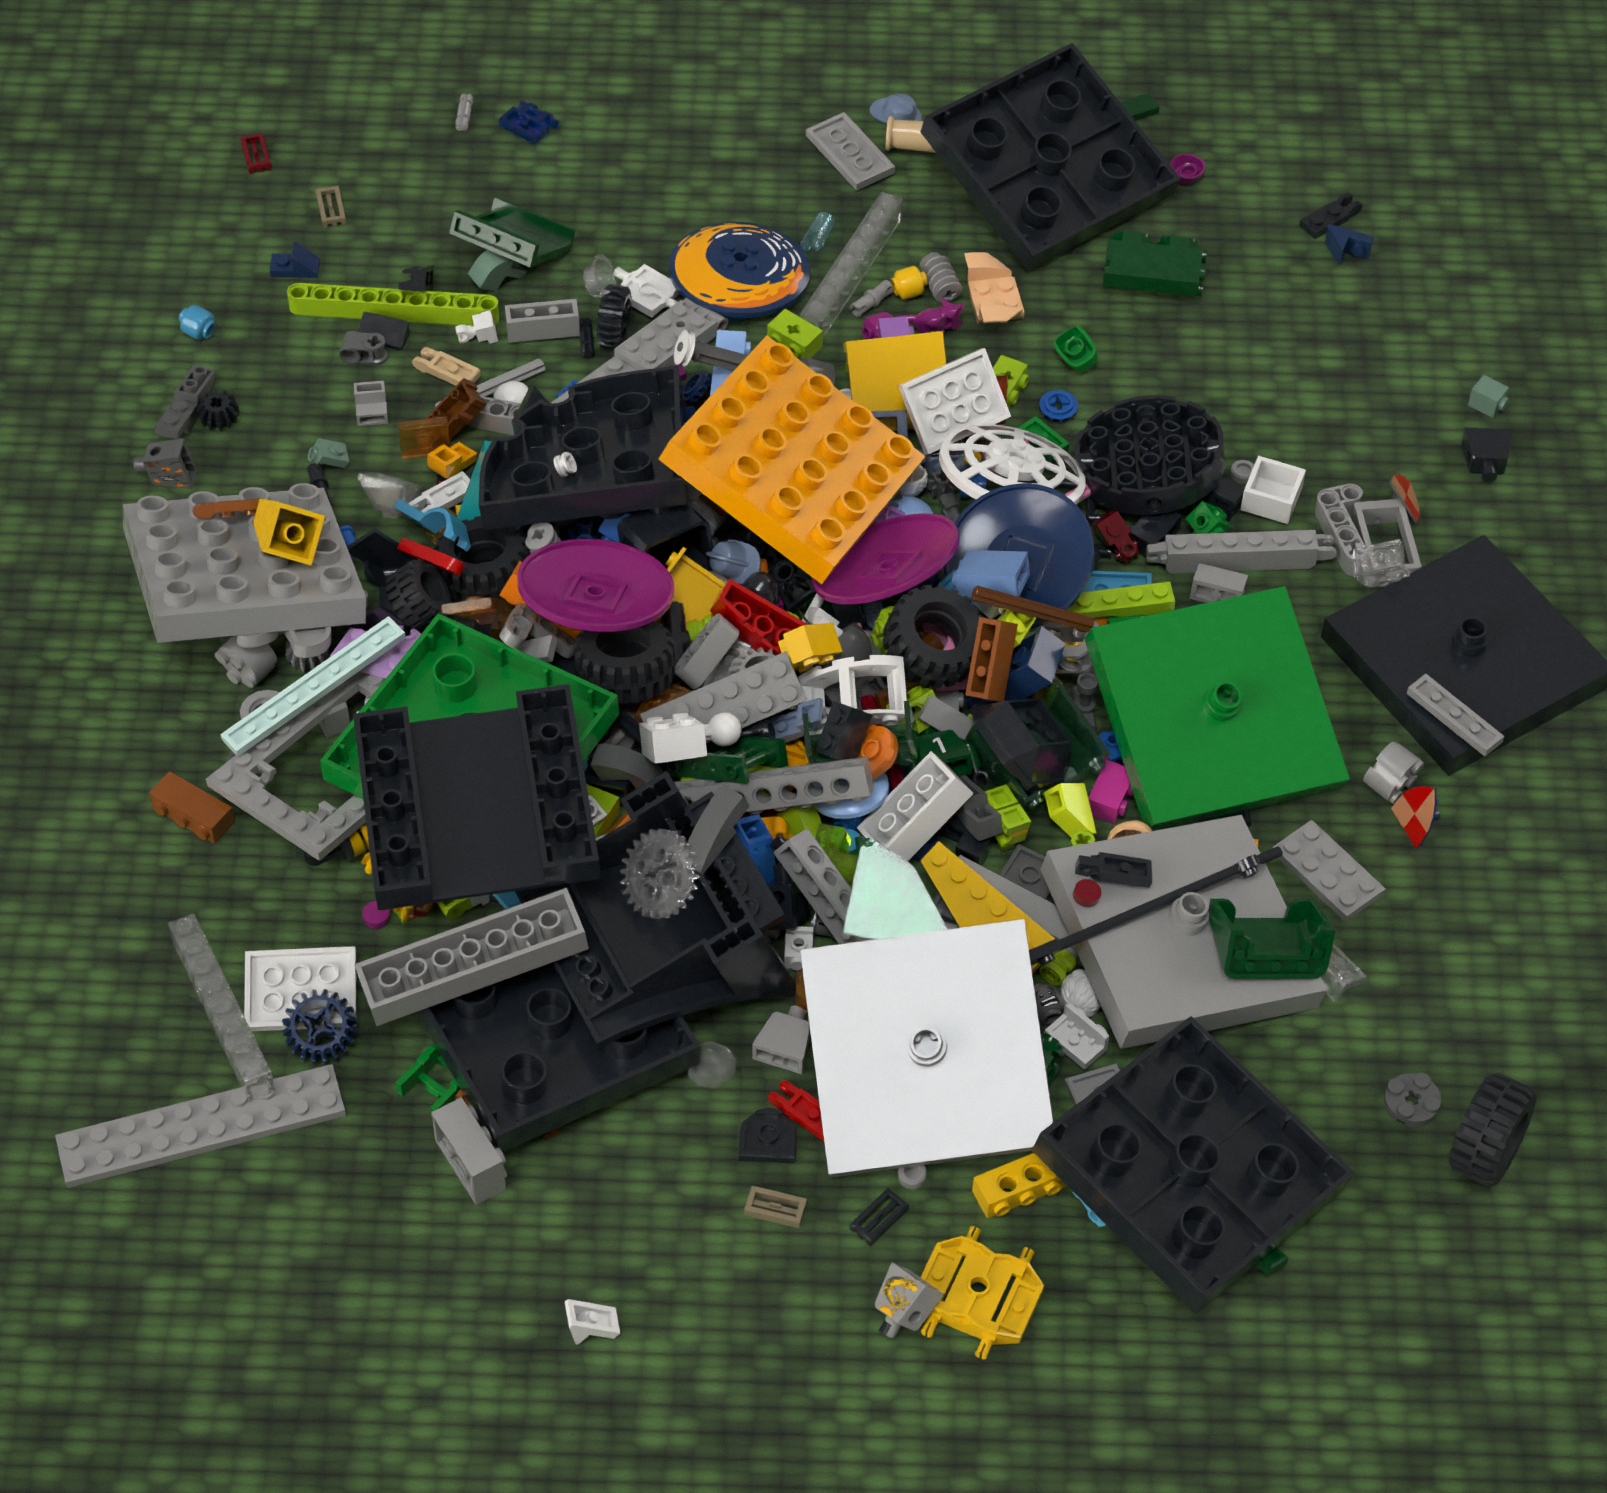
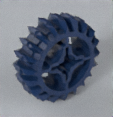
[282,989,358,1064]

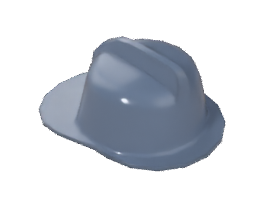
[870,93,922,124]
[706,540,761,584]

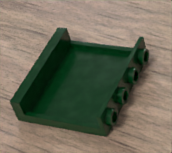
[449,197,576,267]

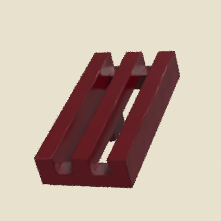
[240,133,272,174]

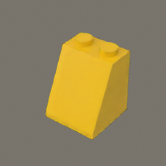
[253,498,325,565]

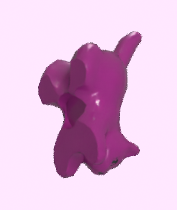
[896,298,965,334]

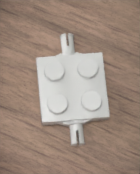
[614,264,679,318]

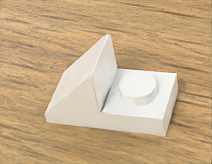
[565,1299,620,1345]

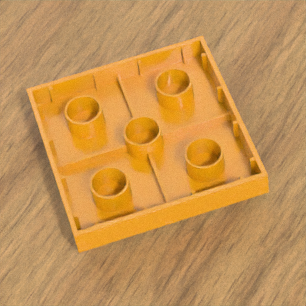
[658,335,925,584]

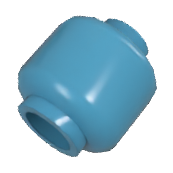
[179,305,216,340]

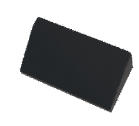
[358,312,410,350]

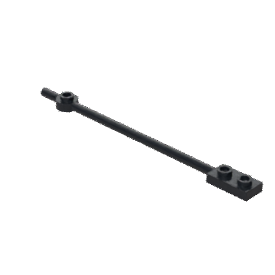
[1029,846,1283,970]

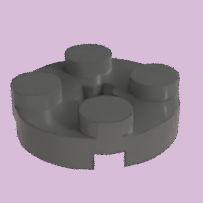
[1384,1073,1441,1127]

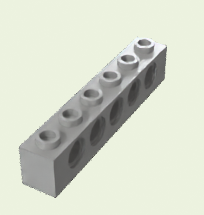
[773,828,886,944]

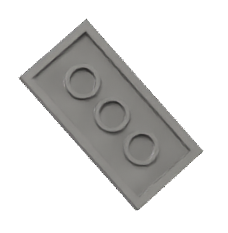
[806,112,895,191]
[1273,820,1386,922]

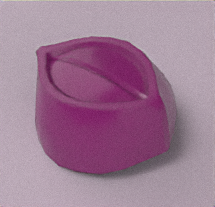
[1170,154,1205,185]

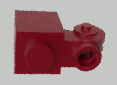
[1091,510,1140,564]

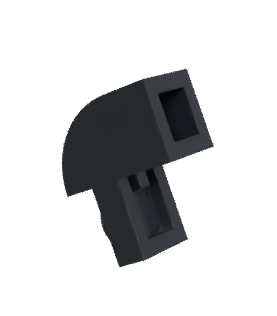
[941,815,990,866]

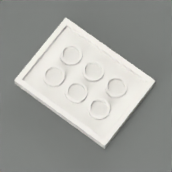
[898,348,1011,454]
[244,946,357,1032]

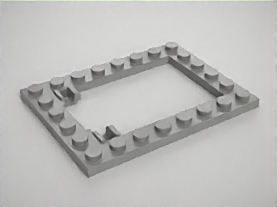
[206,671,385,861]

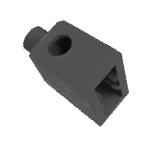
[134,439,198,489]

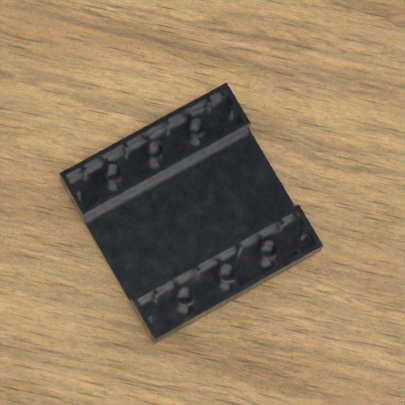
[353,684,601,911]

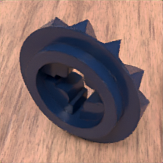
[682,370,712,405]

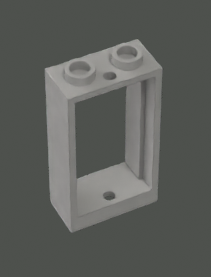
[1351,499,1422,587]

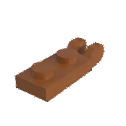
[192,498,263,519]

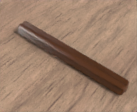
[972,585,1094,632]

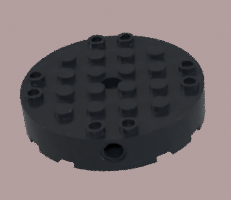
[1074,395,1225,516]

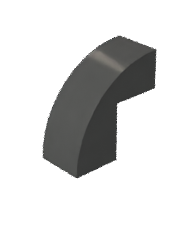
[591,744,665,789]

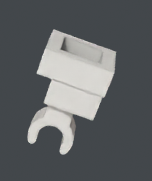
[455,310,499,344]

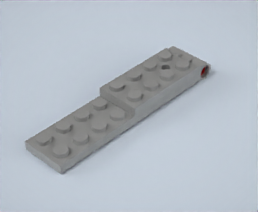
[551,298,728,403]

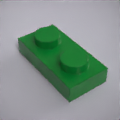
[1018,416,1070,462]

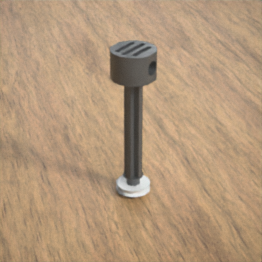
[674,329,836,385]

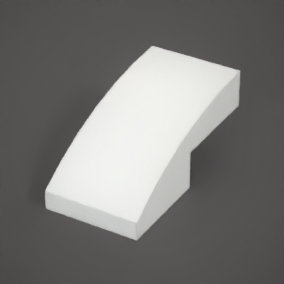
[808,607,843,637]

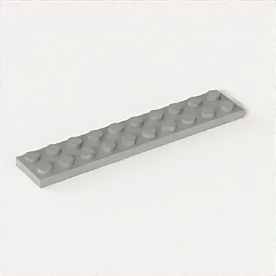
[55,1064,346,1188]

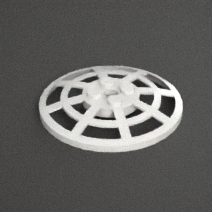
[939,424,1086,505]

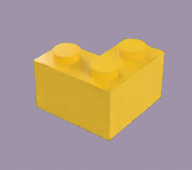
[778,622,843,674]

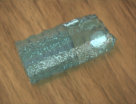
[800,212,835,251]

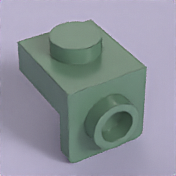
[308,438,349,470]

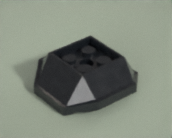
[969,698,1072,791]

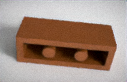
[965,617,1018,701]
[149,771,235,844]

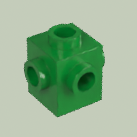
[1186,501,1231,534]

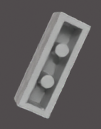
[505,299,580,343]

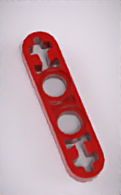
[397,537,466,576]

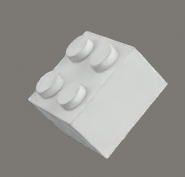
[1240,456,1306,524]

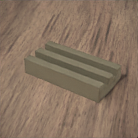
[315,186,346,228]
[744,1186,807,1228]

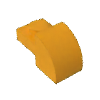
[427,442,478,479]

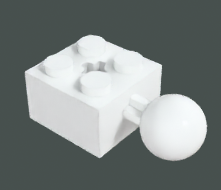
[639,712,741,764]

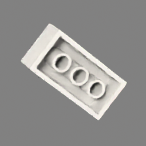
[857,751,974,870]

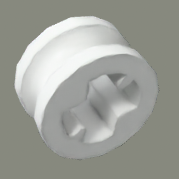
[553,452,577,477]

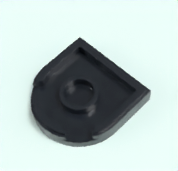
[738,1108,796,1163]

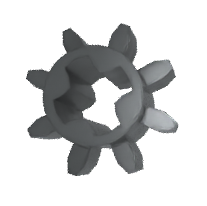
[927,470,958,499]

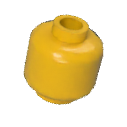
[891,266,928,300]

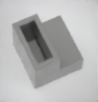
[353,381,388,426]

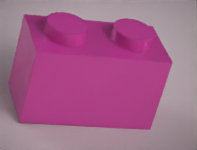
[1088,760,1134,825]

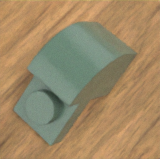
[468,250,527,291]

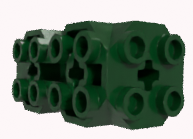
[1103,230,1207,297]

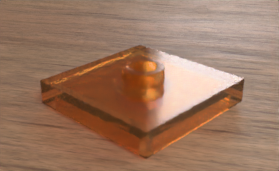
[398,416,450,459]
[441,596,500,617]

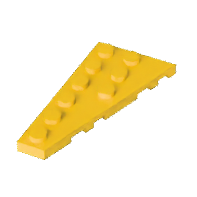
[920,841,1055,974]

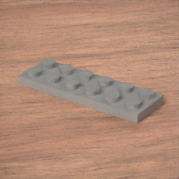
[640,652,807,743]

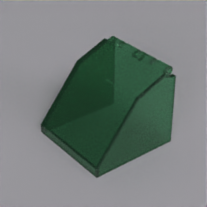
[843,837,948,940]

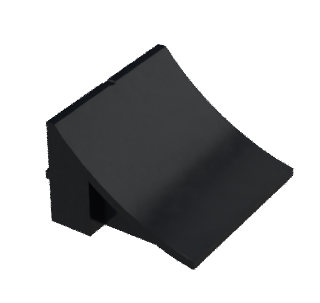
[515,771,800,1048]

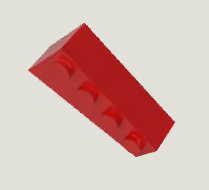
[709,578,808,673]

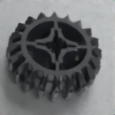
[596,284,632,349]

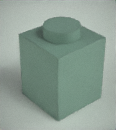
[1468,375,1509,418]

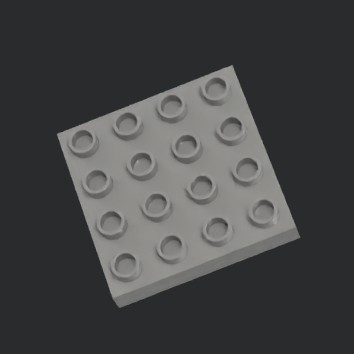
[123,483,366,643]

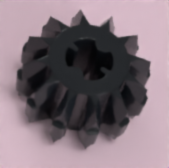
[197,390,239,431]

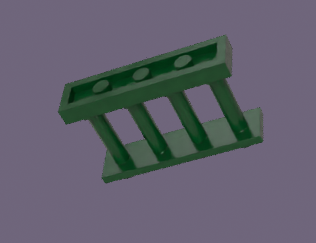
[666,736,789,784]

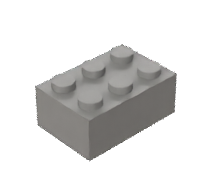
[431,1097,507,1205]

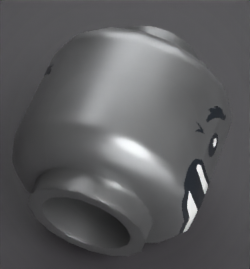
[1034,983,1065,1026]

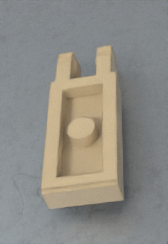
[412,347,481,386]

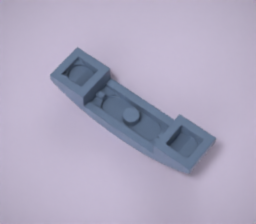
[741,698,823,742]

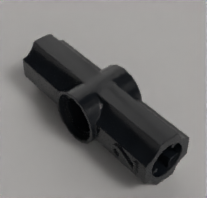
[661,601,690,683]

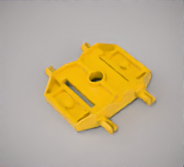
[921,1226,1044,1359]

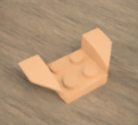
[964,252,1024,324]

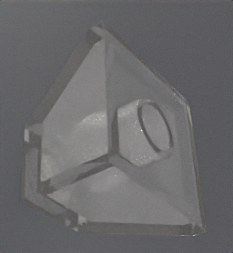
[358,472,422,519]

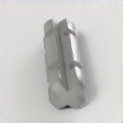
[455,93,473,131]

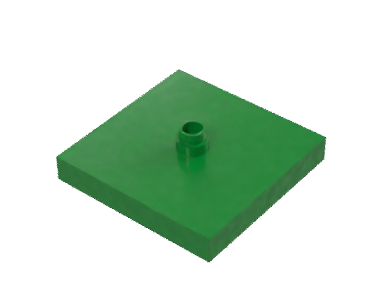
[1084,586,1350,831]
[320,613,619,799]

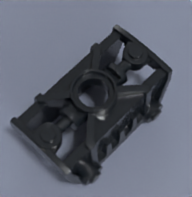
[760,545,816,615]

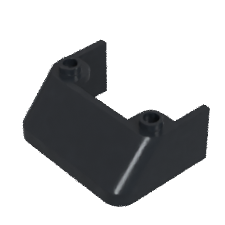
[347,528,426,636]

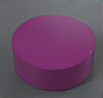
[362,901,390,929]

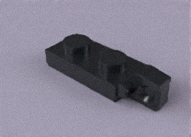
[1075,852,1152,888]

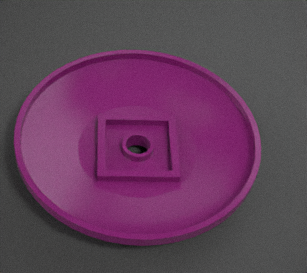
[812,513,960,604]
[517,539,674,632]

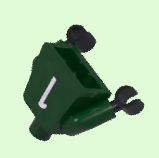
[907,727,989,787]

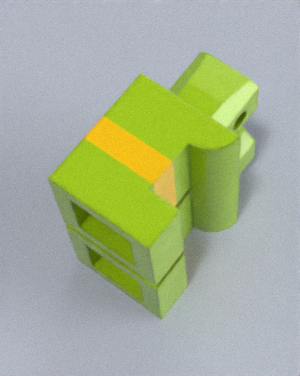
[985,784,1031,851]

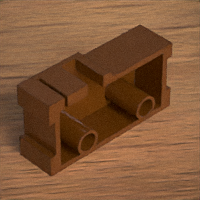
[424,378,487,444]

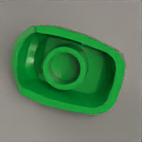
[1053,325,1098,373]

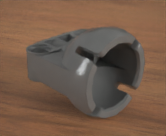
[802,623,888,710]

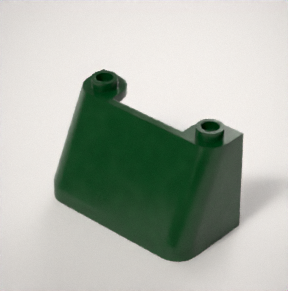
[1208,898,1336,979]

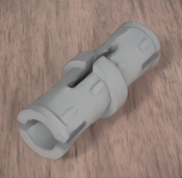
[850,280,894,317]

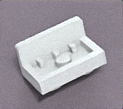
[1044,1002,1109,1070]

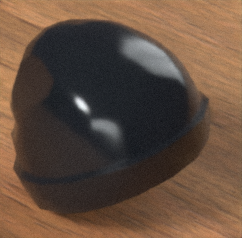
[742,571,780,606]

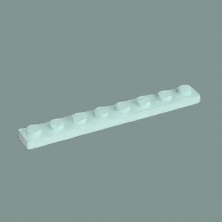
[220,616,406,756]

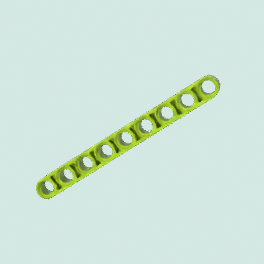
[287,283,500,326]

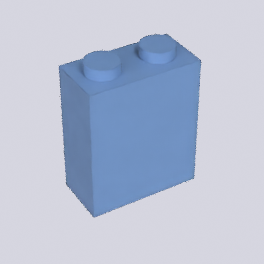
[952,550,1030,598]

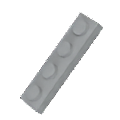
[1407,674,1504,756]

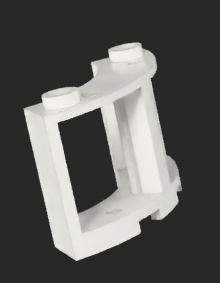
[798,655,908,740]

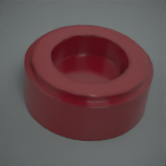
[1073,879,1102,907]

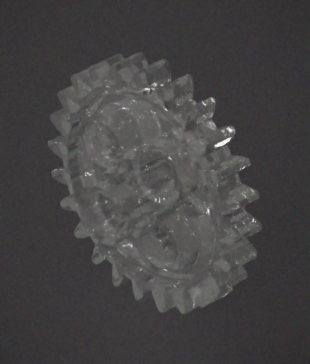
[620,829,700,919]

